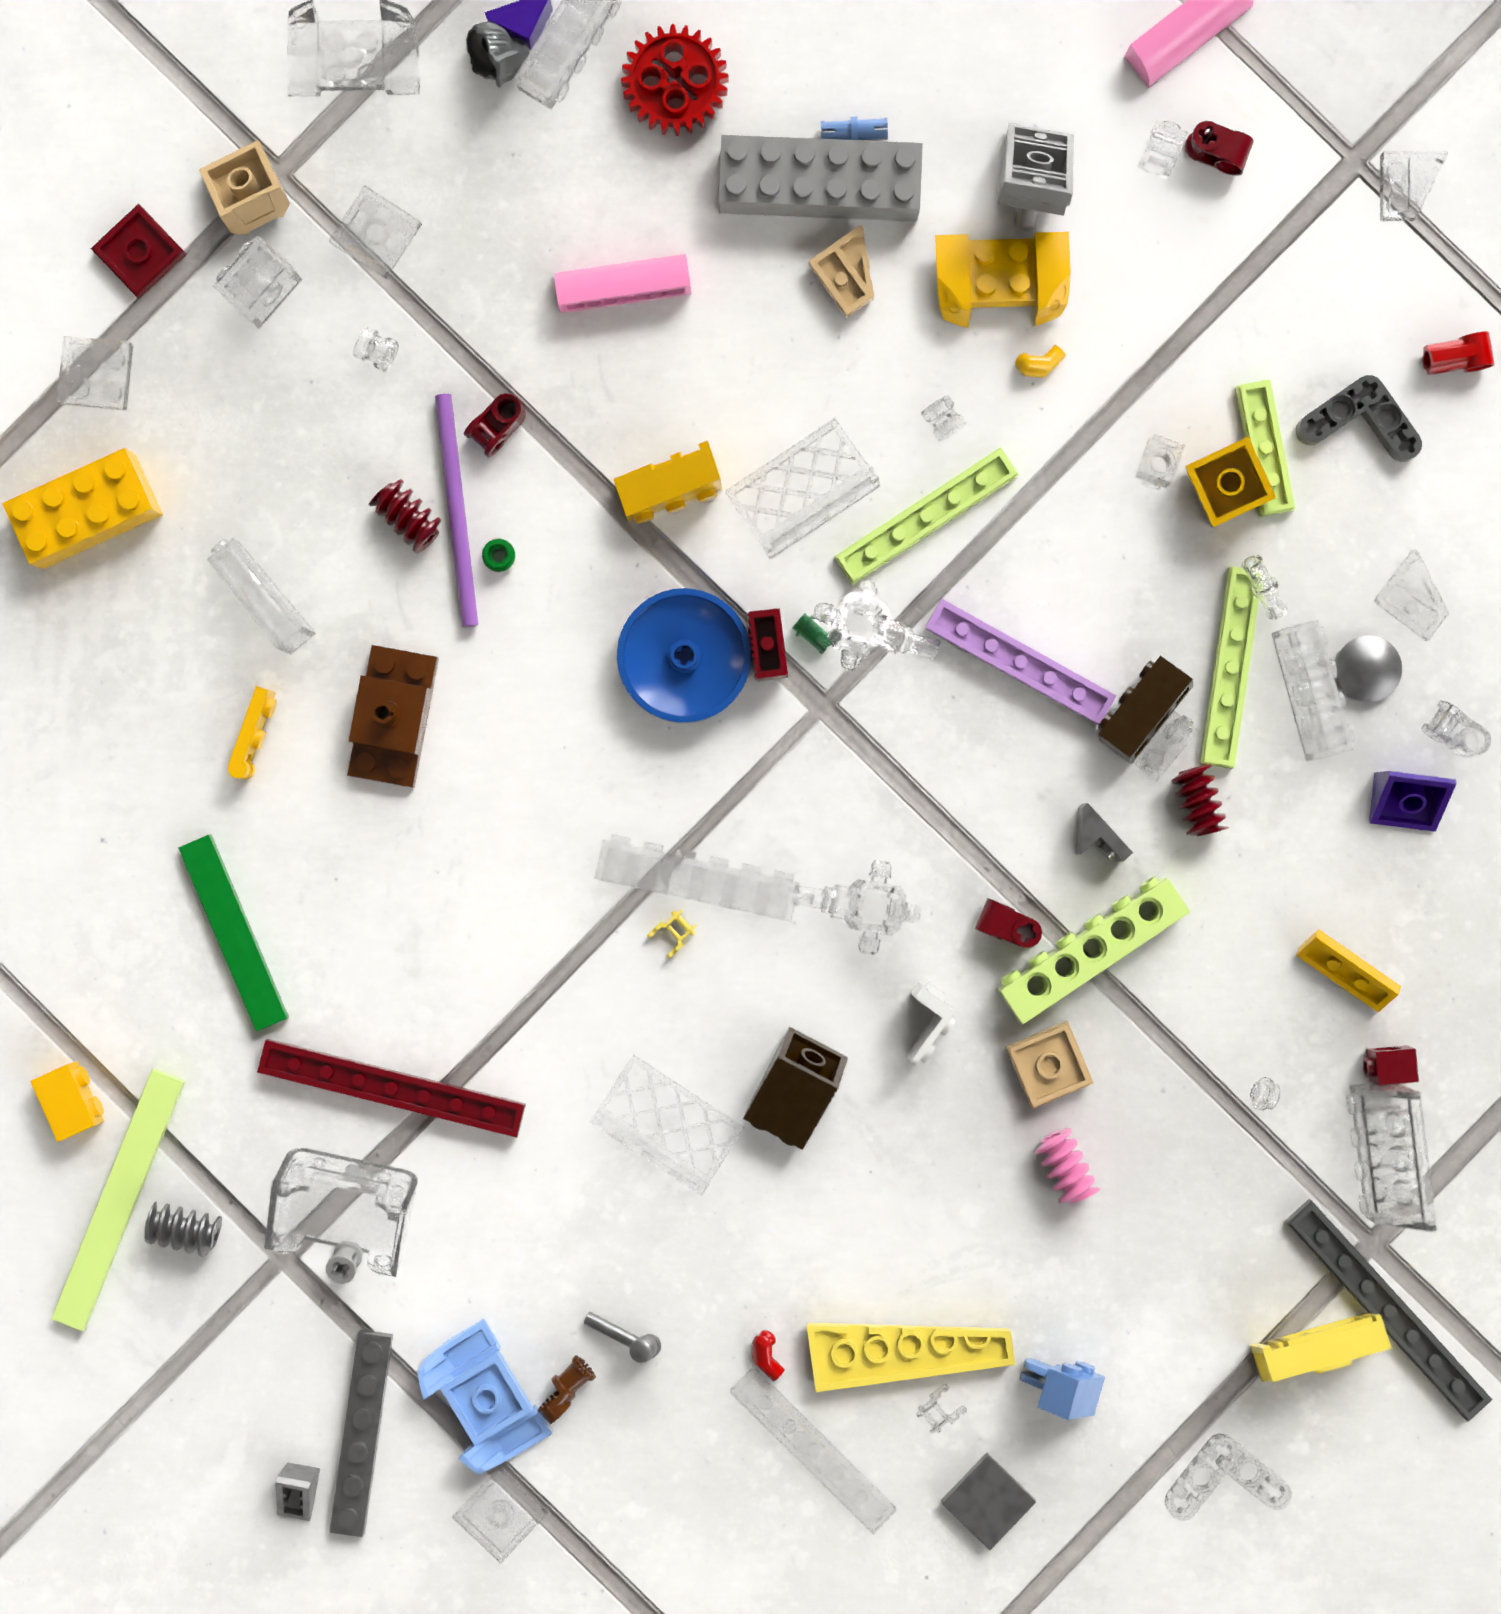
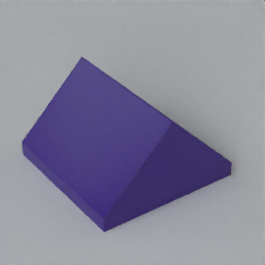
[1369,771,1457,832]

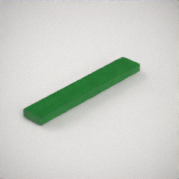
[178,834,289,1032]

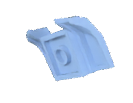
[418,1319,552,1475]

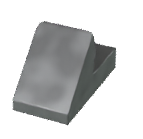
[1075,803,1133,862]

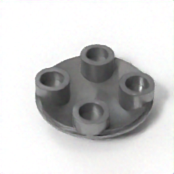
[1335,635,1402,702]

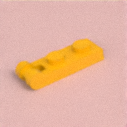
[227,686,277,779]

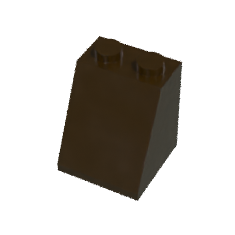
[743,1026,848,1150]

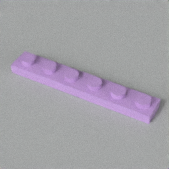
[924,598,1117,725]

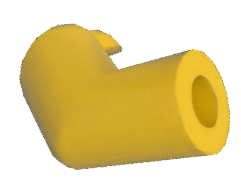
[1015,345,1066,378]

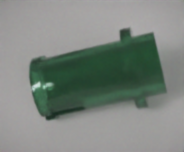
[792,613,835,655]

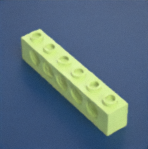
[997,876,1190,1024]

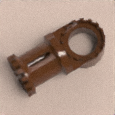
[537,1355,596,1424]

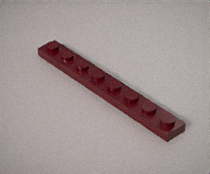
[257,1039,526,1138]

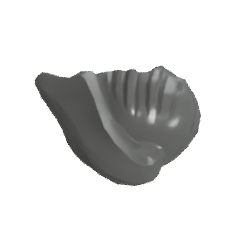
[466,22,529,88]

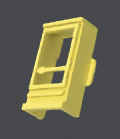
[1250,1313,1392,1382]

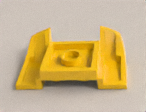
[935,231,1071,328]

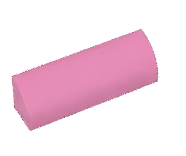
[1124,0,1253,88]
[554,254,691,313]

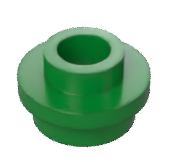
[482,539,516,572]

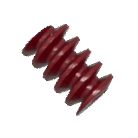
[368,479,441,554]
[1171,763,1229,837]

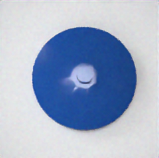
[617,588,751,723]

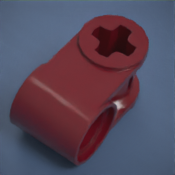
[1184,121,1254,176]
[464,393,526,458]
[974,898,1042,948]

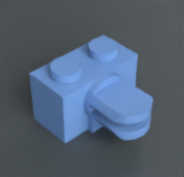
[1019,1358,1105,1420]

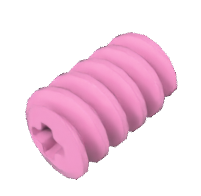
[1035,1128,1100,1203]

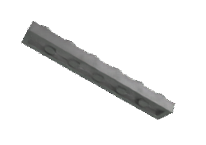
[329,1330,393,1537]

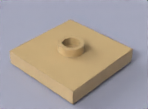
[1005,1021,1094,1109]

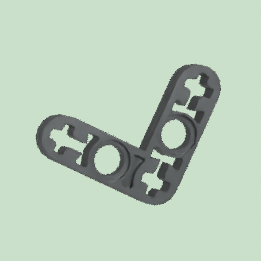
[1296,375,1422,462]

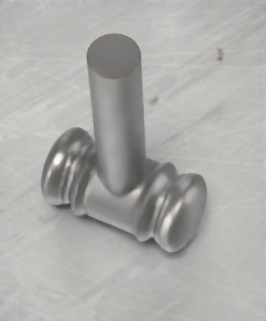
[584,1312,661,1363]

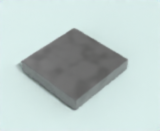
[941,1452,1036,1550]

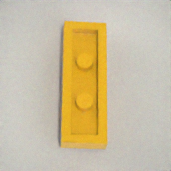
[1296,929,1401,1013]

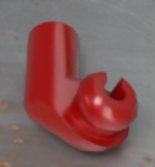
[752,1330,785,1382]

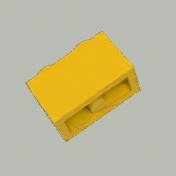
[30,1061,104,1143]

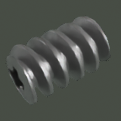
[144,1201,222,1257]

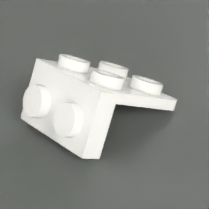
[906,982,956,1065]

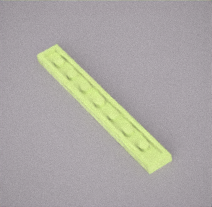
[51,1069,186,1331]

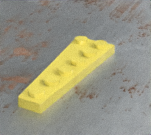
[806,1323,1015,1392]

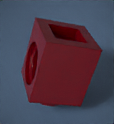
[1363,1045,1419,1085]

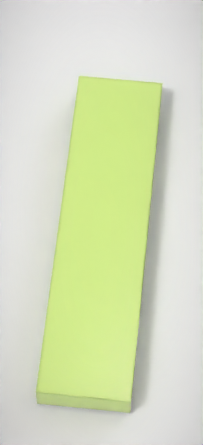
[1235,379,1295,517]

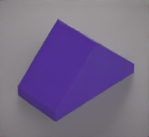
[484,0,553,51]

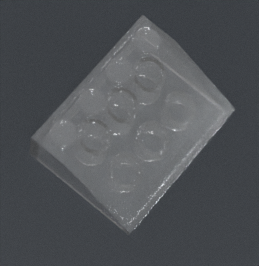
[1346,1083,1437,1232]

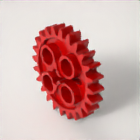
[621,24,729,136]

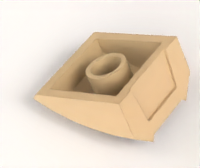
[199,140,290,235]

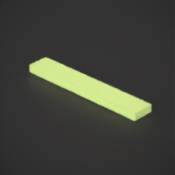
[834,447,1019,585]
[1199,566,1263,769]

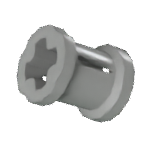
[326,1241,363,1284]

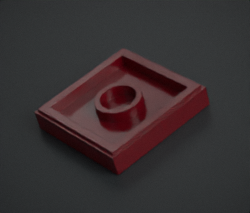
[90,203,187,299]

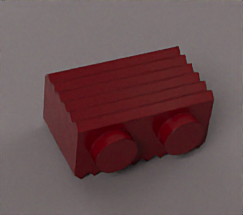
[747,608,788,682]

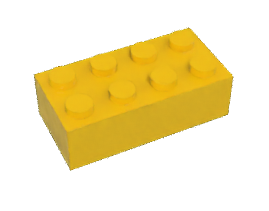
[2,448,163,569]

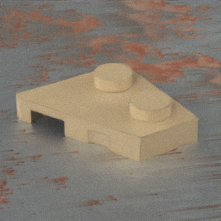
[808,224,874,318]

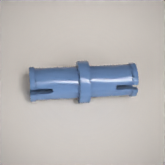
[821,117,888,140]

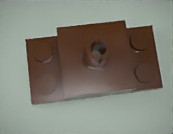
[347,645,439,788]

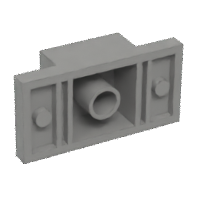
[997,123,1074,231]

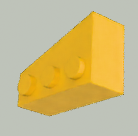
[613,440,722,524]

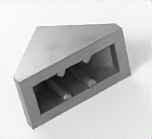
[275,1462,320,1521]

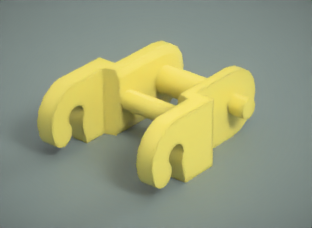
[647,909,697,959]

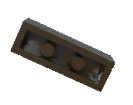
[1097,655,1193,765]

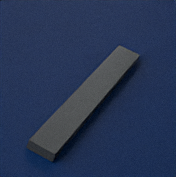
[1285,1199,1493,1422]

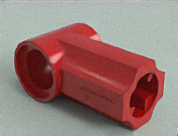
[1422,331,1495,375]

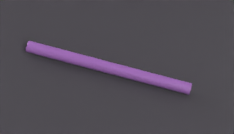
[435,394,479,627]

